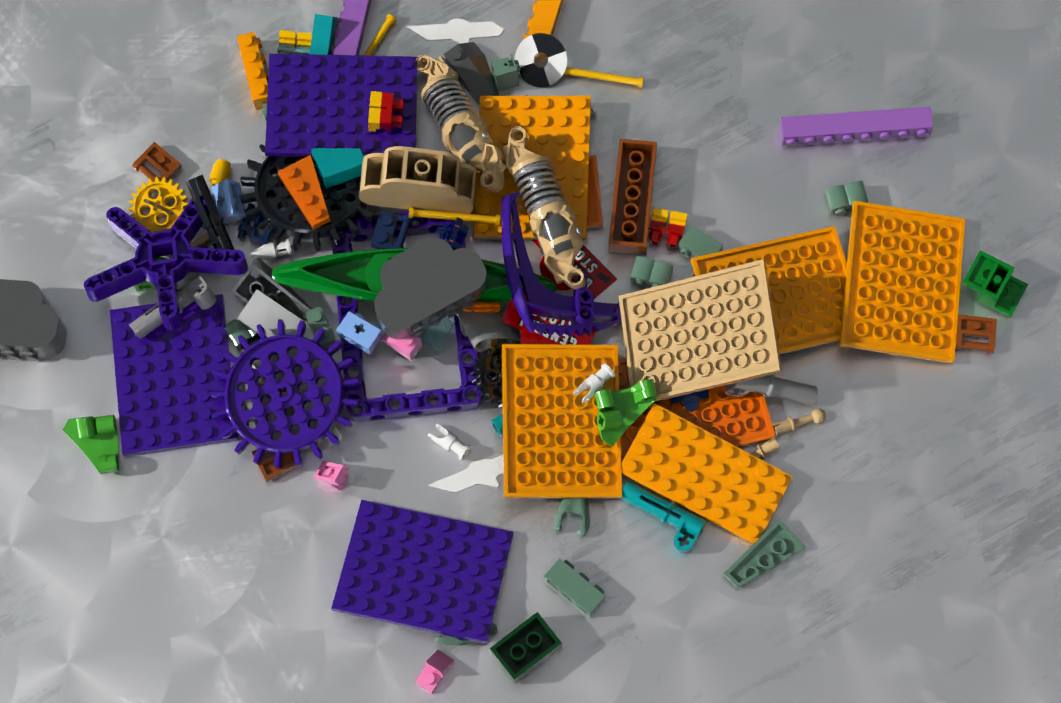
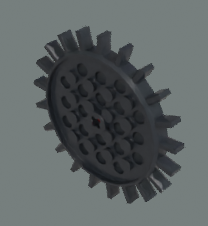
[240,144,375,251]

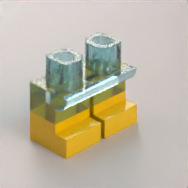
[277,30,312,54]

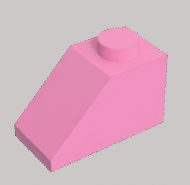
[380,333,422,361]

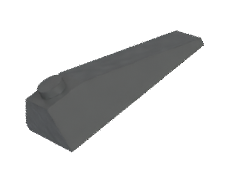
[443,42,500,105]
[231,258,312,321]

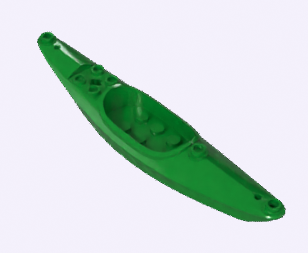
[272,248,557,302]

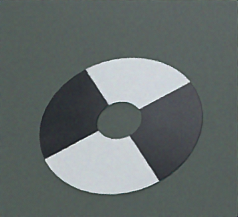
[515,33,567,87]

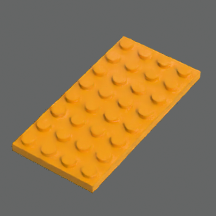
[621,403,793,544]

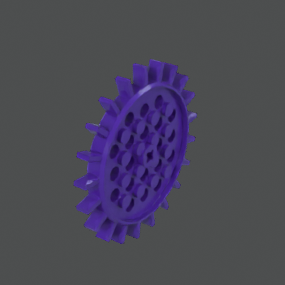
[209,319,360,469]

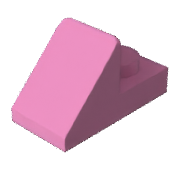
[314,461,349,490]
[415,650,454,694]

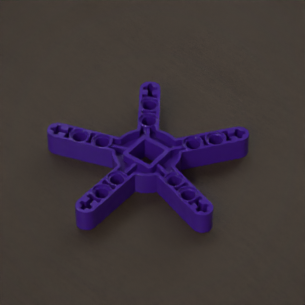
[84,195,248,330]

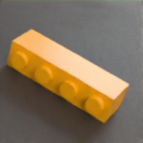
[523,0,564,57]

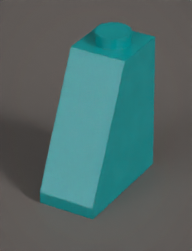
[310,14,339,55]
[311,148,366,188]

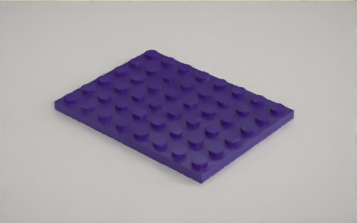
[265,54,417,157]
[110,294,238,456]
[331,500,514,644]

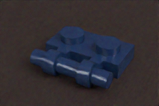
[237,203,273,245]

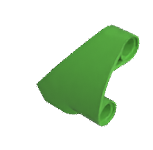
[594,379,658,446]
[62,415,119,474]

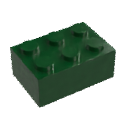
[490,612,562,684]

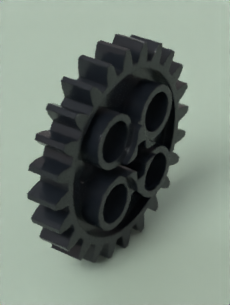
[471,346,502,408]

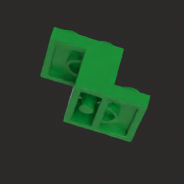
[962,250,1028,318]

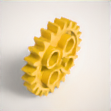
[128,177,189,233]

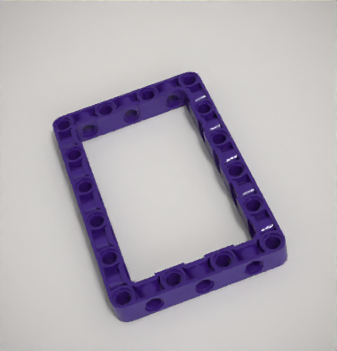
[331,212,483,422]

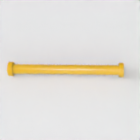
[363,14,397,56]
[564,67,644,88]
[409,207,500,226]

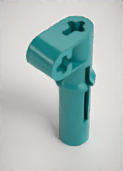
[620,481,707,554]

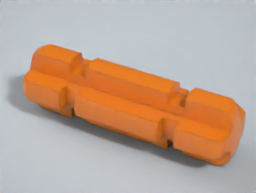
[462,301,500,312]

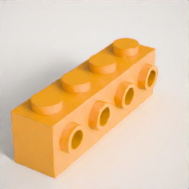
[237,32,269,110]

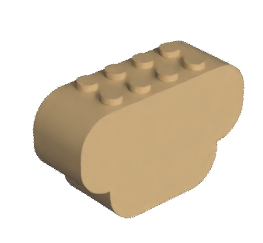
[359,146,476,214]

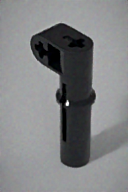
[185,174,235,250]

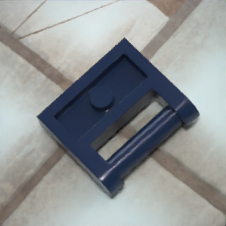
[370,211,413,249]

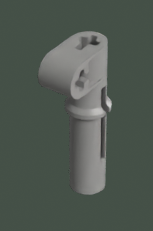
[129,275,216,339]
[725,374,818,405]

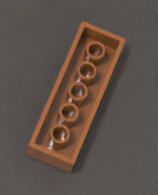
[608,139,657,255]

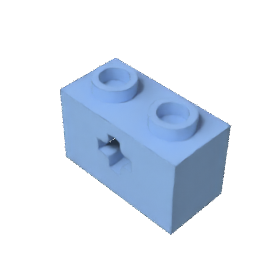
[211,179,246,225]
[336,311,383,355]

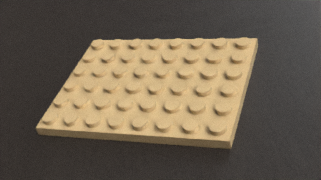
[618,259,782,402]

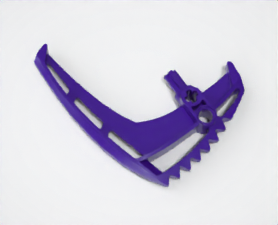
[502,192,621,337]

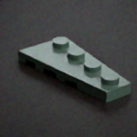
[723,519,806,588]

